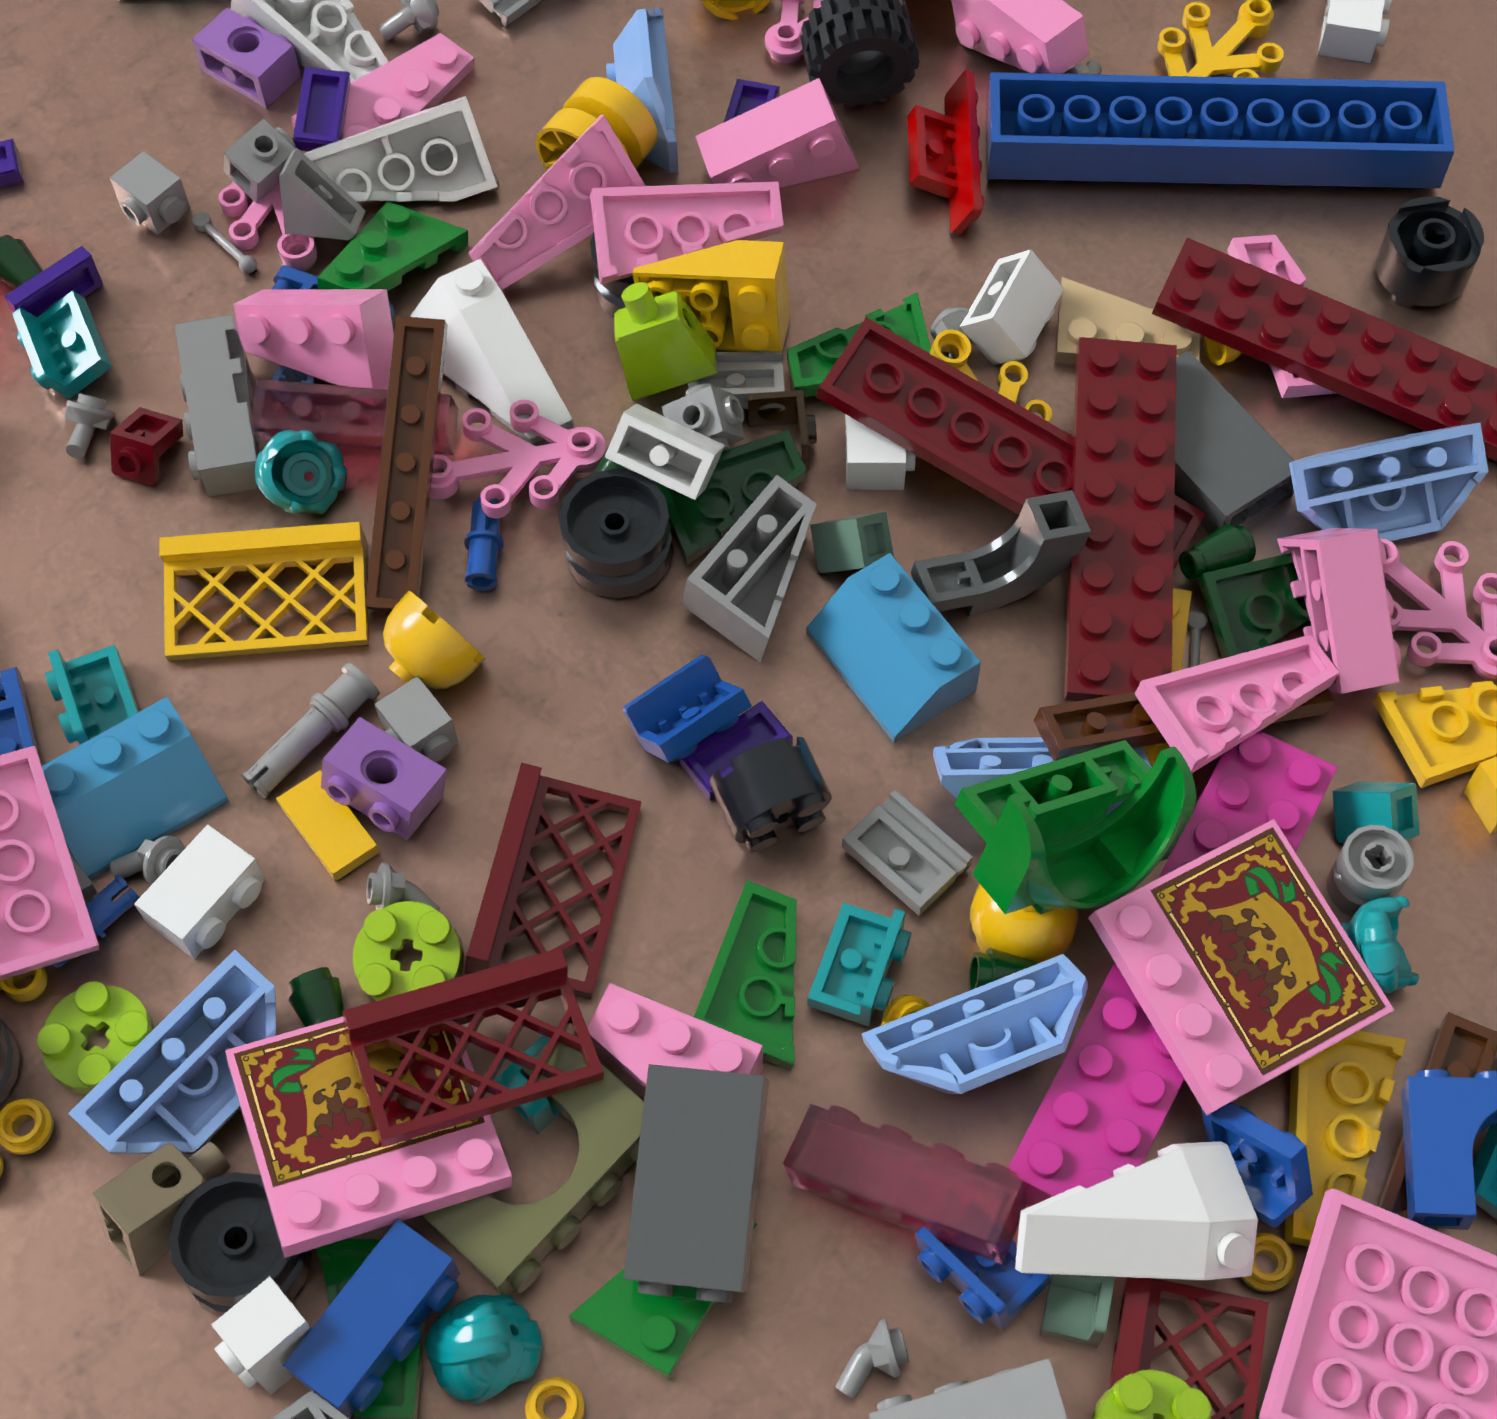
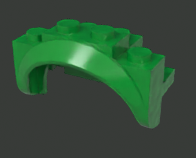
[954,740,1196,915]

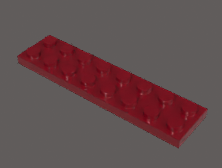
[1152,238,1497,461]
[816,317,1206,571]
[1064,337,1177,701]

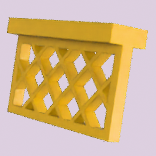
[159,522,369,661]

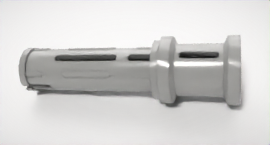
[241,662,380,798]

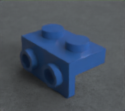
[623,655,752,763]
[1201,1103,1313,1227]
[915,1196,1051,1331]

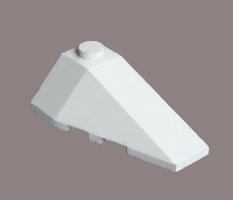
[230,0,388,83]
[303,96,498,202]
[410,259,573,444]
[1015,1141,1258,1280]

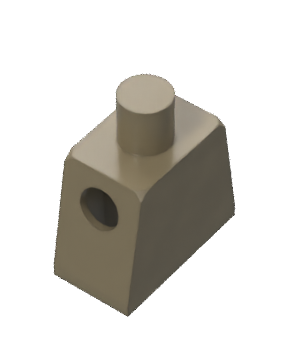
[92,1142,230,1276]

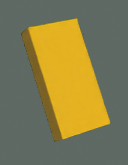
[276,770,380,882]

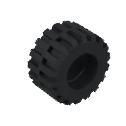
[800,0,920,108]

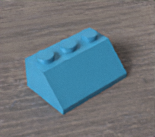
[806,553,981,742]
[42,697,229,880]

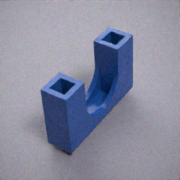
[1401,1069,1497,1230]

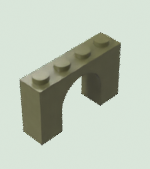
[420,1039,644,1295]

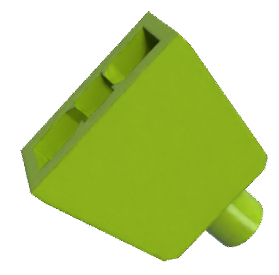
[614,282,717,401]

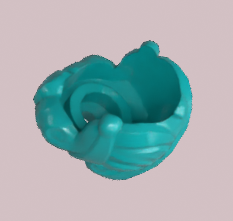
[255,430,347,515]
[1341,896,1419,994]
[425,1294,543,1404]

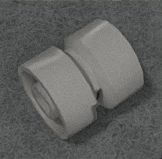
[1327,825,1414,917]

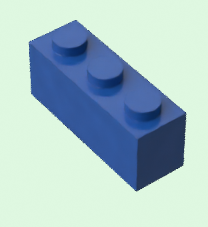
[282,1219,460,1419]

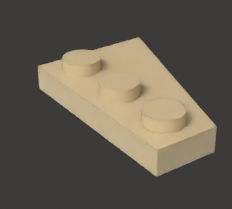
[1055,277,1200,365]

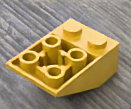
[632,240,791,352]

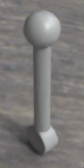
[192,212,257,273]
[1187,611,1207,668]

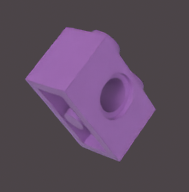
[192,7,301,109]
[321,717,447,840]

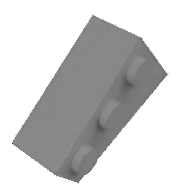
[174,314,262,497]
[681,475,817,663]
[868,1358,1067,1419]

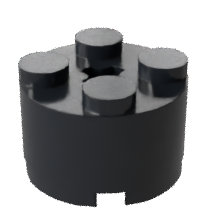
[1376,196,1484,308]
[709,737,832,852]

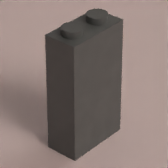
[1174,350,1295,534]
[623,1064,769,1303]

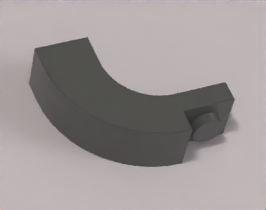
[910,490,1091,616]

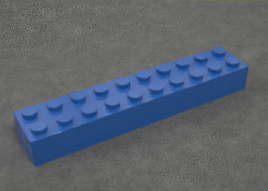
[986,72,1454,188]

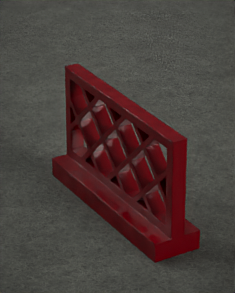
[464,762,642,999]
[342,947,604,1148]
[1108,1277,1269,1419]

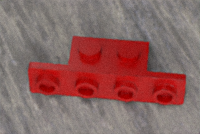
[907,70,984,235]

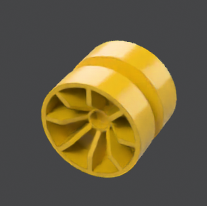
[536,77,658,170]

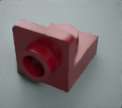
[110,407,183,486]

